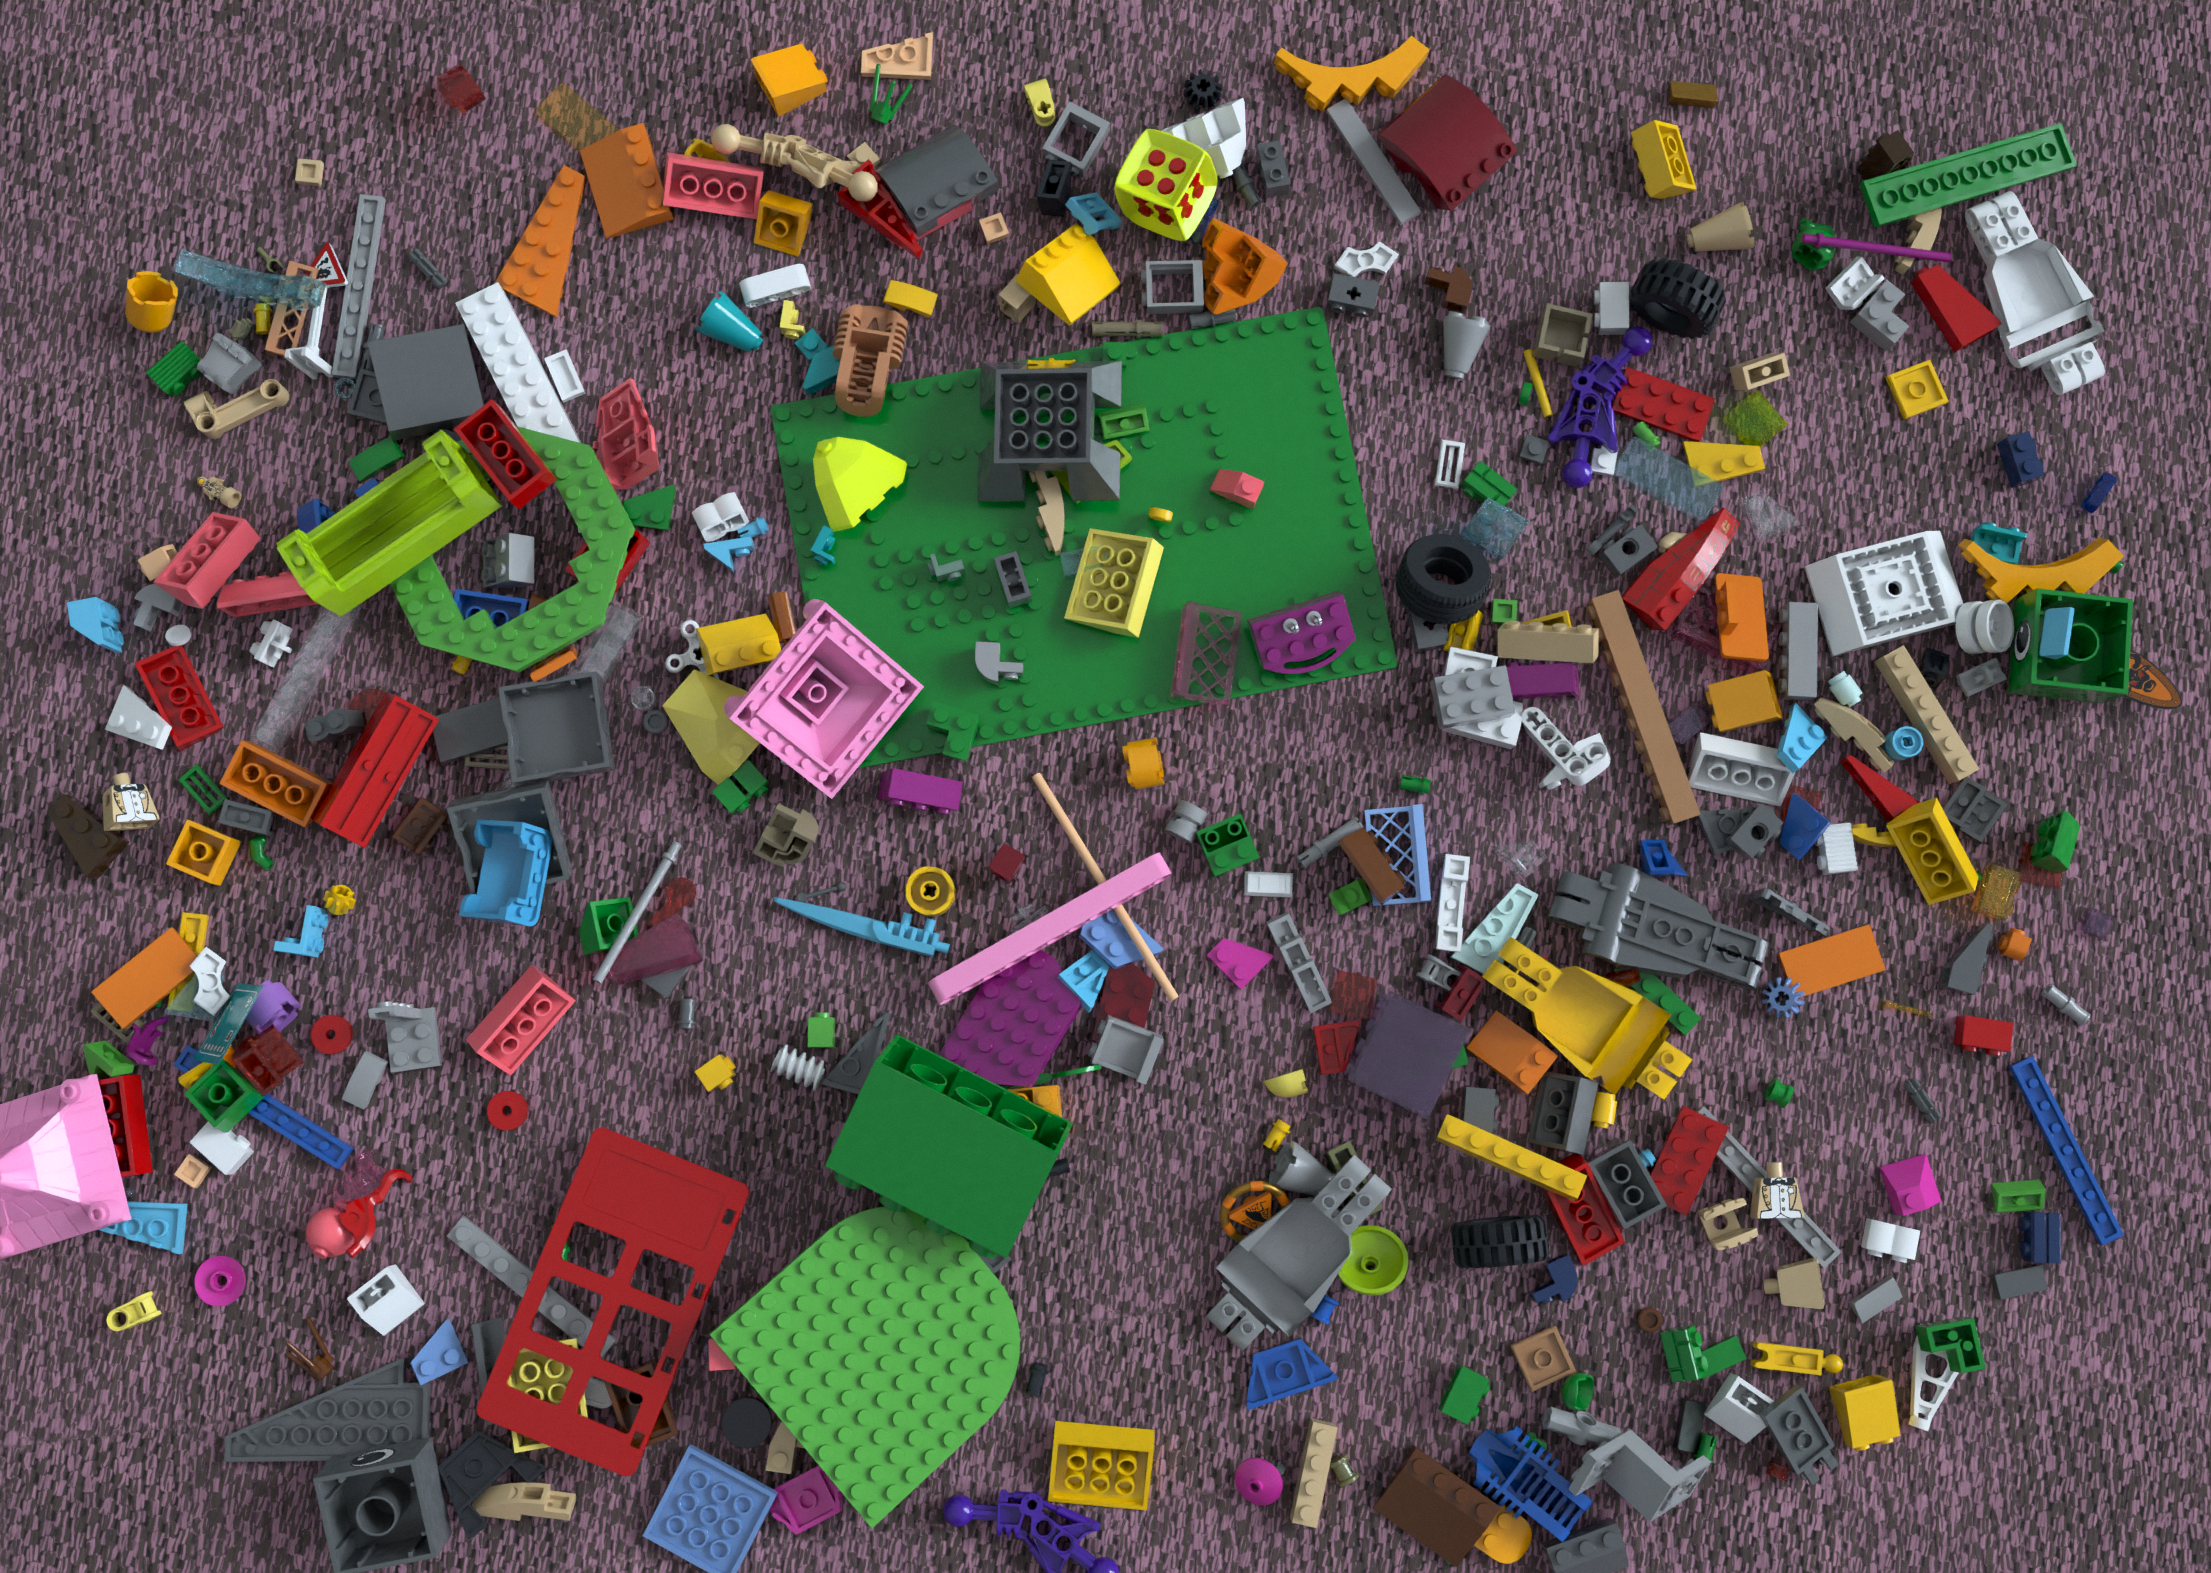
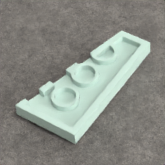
[1451,883,1538,975]

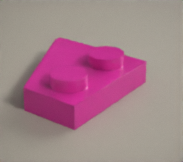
[1206,938,1274,990]

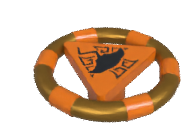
[1220,1181,1290,1242]

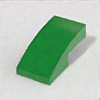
[348,437,405,482]

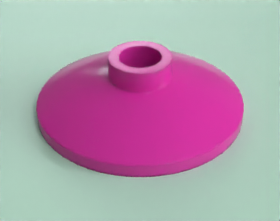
[195,1256,246,1306]
[1235,1458,1283,1505]

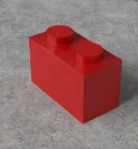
[1954,1015,2013,1056]

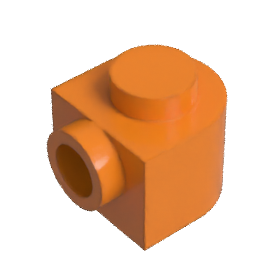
[1997,928,2032,961]

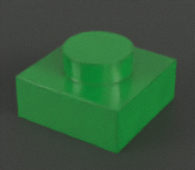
[1103,342,1127,368]

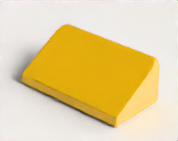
[1443,610,1483,652]

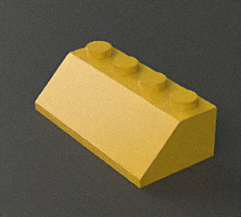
[1886,797,1978,905]

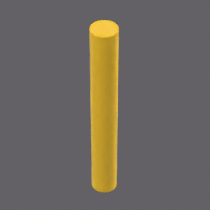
[1523,349,1553,418]

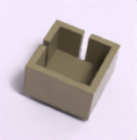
[1532,303,1593,367]

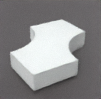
[1334,242,1399,277]
[190,947,230,1016]

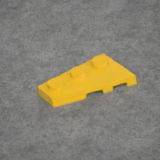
[1683,441,1765,488]

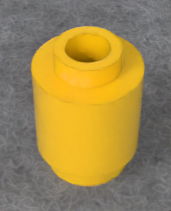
[1591,1092,1617,1129]

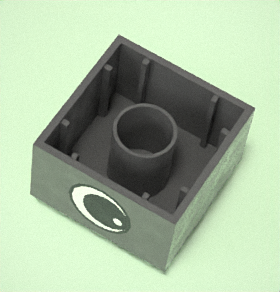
[313,1437,452,1573]

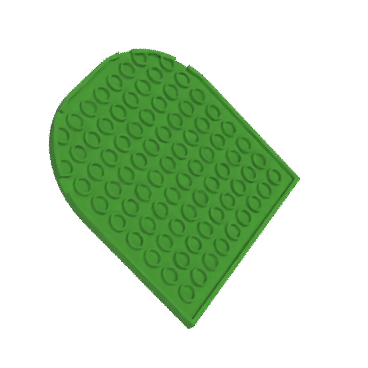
[709,1206,1020,1528]

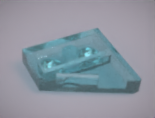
[164,973,225,1022]

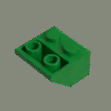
[2030,811,2081,874]
[1196,813,1260,879]

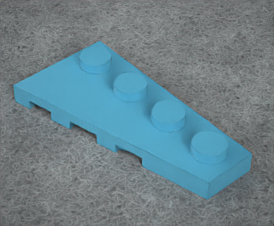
[99,1201,188,1254]

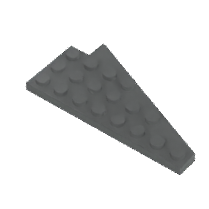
[224,1358,431,1462]

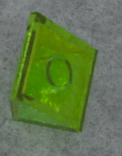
[1723,390,1789,448]

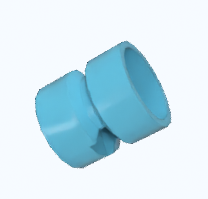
[1881,726,1923,761]

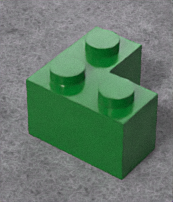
[926,701,981,765]
[1915,1316,1986,1373]

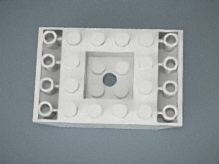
[1804,531,1963,657]

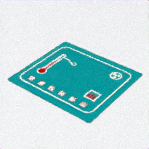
[193,983,263,1065]

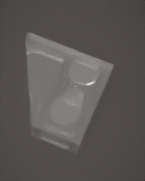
[1738,490,1800,543]

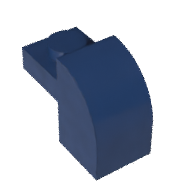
[1529,1253,1578,1305]

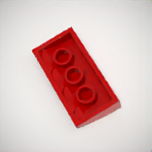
[134,645,224,752]

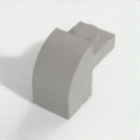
[133,584,184,632]
[975,641,1023,685]

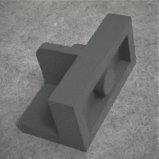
[218,799,275,837]

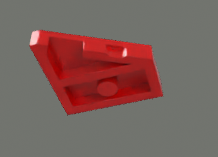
[1313,1020,1361,1075]

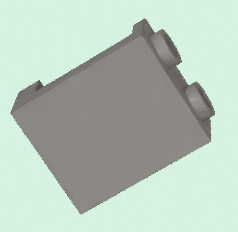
[1088,1015,1164,1085]

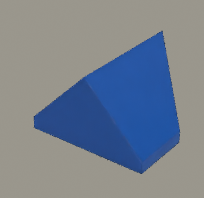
[1640,840,1688,877]

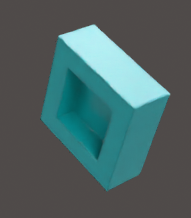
[795,328,827,362]

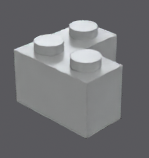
[1850,280,1909,351]

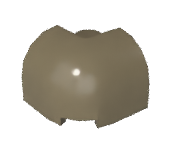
[753,803,819,867]

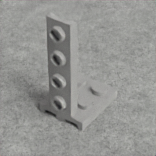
[368,1001,442,1073]

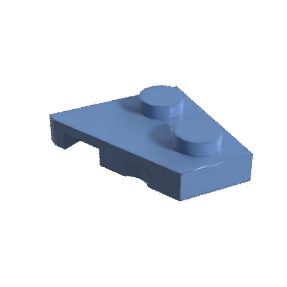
[410,1319,468,1386]

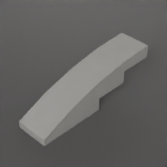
[1266,912,1332,1013]

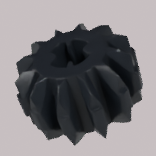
[1183,69,1223,111]

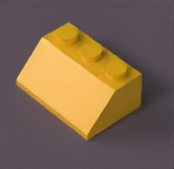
[1631,120,1697,199]
[696,613,781,675]

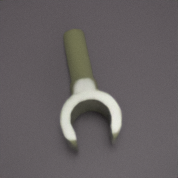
[256,247,283,275]

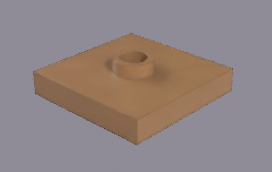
[1510,1325,1576,1392]

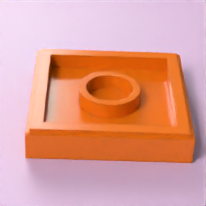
[530,645,578,682]

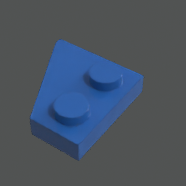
[1779,793,1831,860]

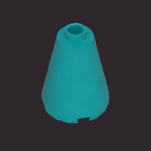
[695,291,763,353]

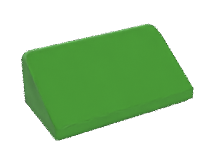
[1098,404,1150,440]
[1991,1180,2046,1213]

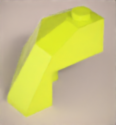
[813,437,907,532]

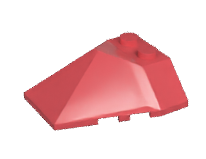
[592,378,659,490]

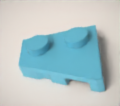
[1057,950,1109,1013]

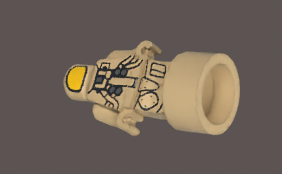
[197,476,241,509]

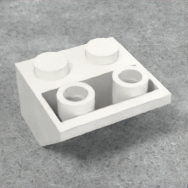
[347,1264,425,1336]
[1704,1373,1774,1444]

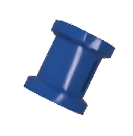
[1310,1295,1340,1325]

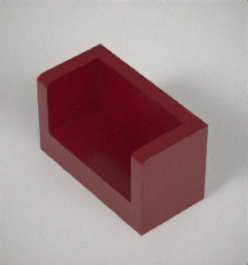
[989,843,1025,884]
[1434,964,1487,1022]

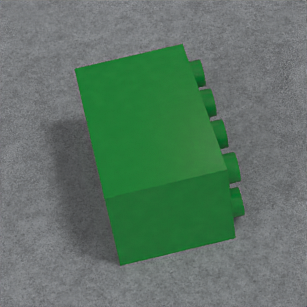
[825,1034,1073,1259]

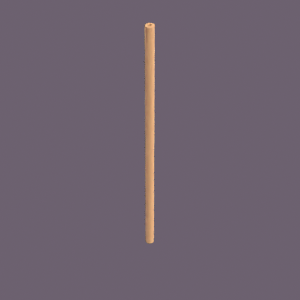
[1032,773,1179,1002]

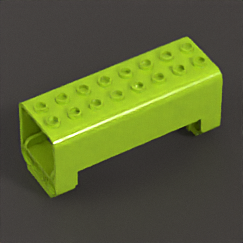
[276,430,503,617]

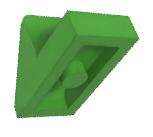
[83,1040,135,1080]

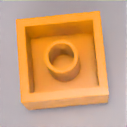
[166,819,242,886]

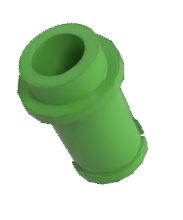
[1632,421,1661,452]

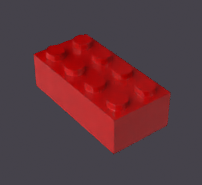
[454,399,557,509]

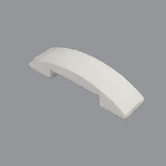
[1436,854,1470,953]

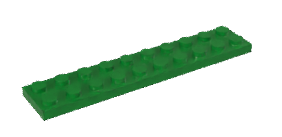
[1859,123,2077,228]

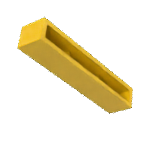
[1436,1114,1587,1202]

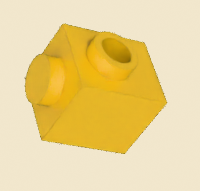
[694,1054,736,1092]

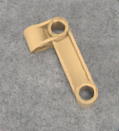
[184,379,289,439]

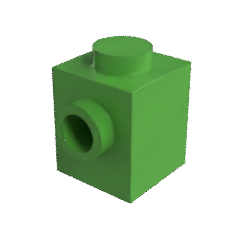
[808,1013,835,1048]

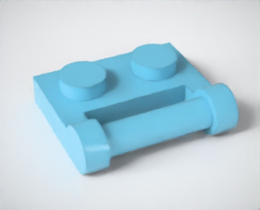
[1065,192,1121,235]

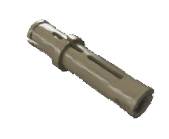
[1092,320,1163,338]

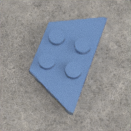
[1079,886,1163,970]

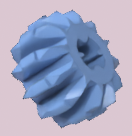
[1762,977,1805,1018]

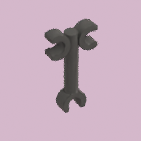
[1586,504,1639,556]

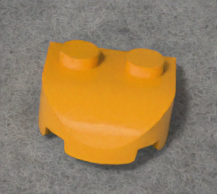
[1474,1503,1532,1564]

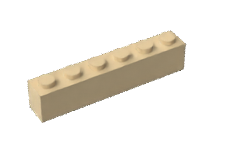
[1874,645,1979,784]

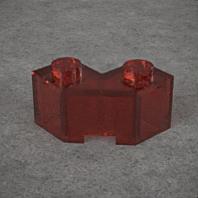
[437,63,486,114]

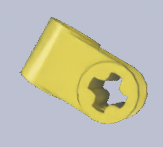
[1023,78,1056,127]
[106,1291,162,1331]

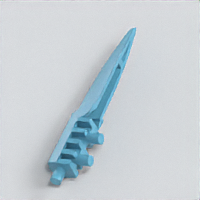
[774,897,950,957]

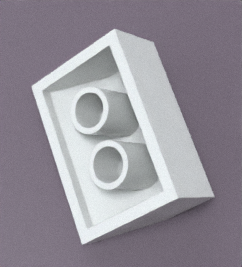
[1442,701,1523,749]

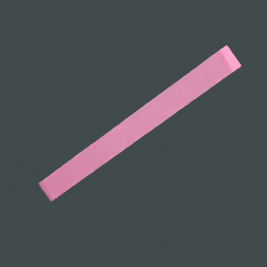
[928,853,1172,1005]

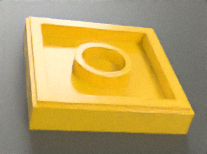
[1885,360,1949,420]

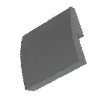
[1943,777,2008,845]

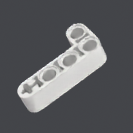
[1521,707,1610,786]

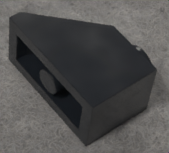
[1036,160,1072,217]

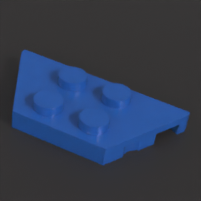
[1246,1338,1338,1410]

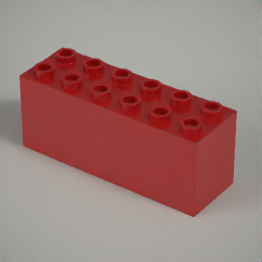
[312,692,439,848]

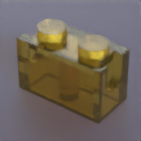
[1971,864,2021,920]

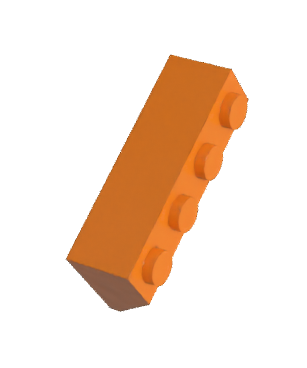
[219,740,333,828]

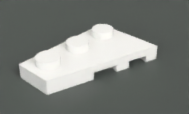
[105,685,172,750]

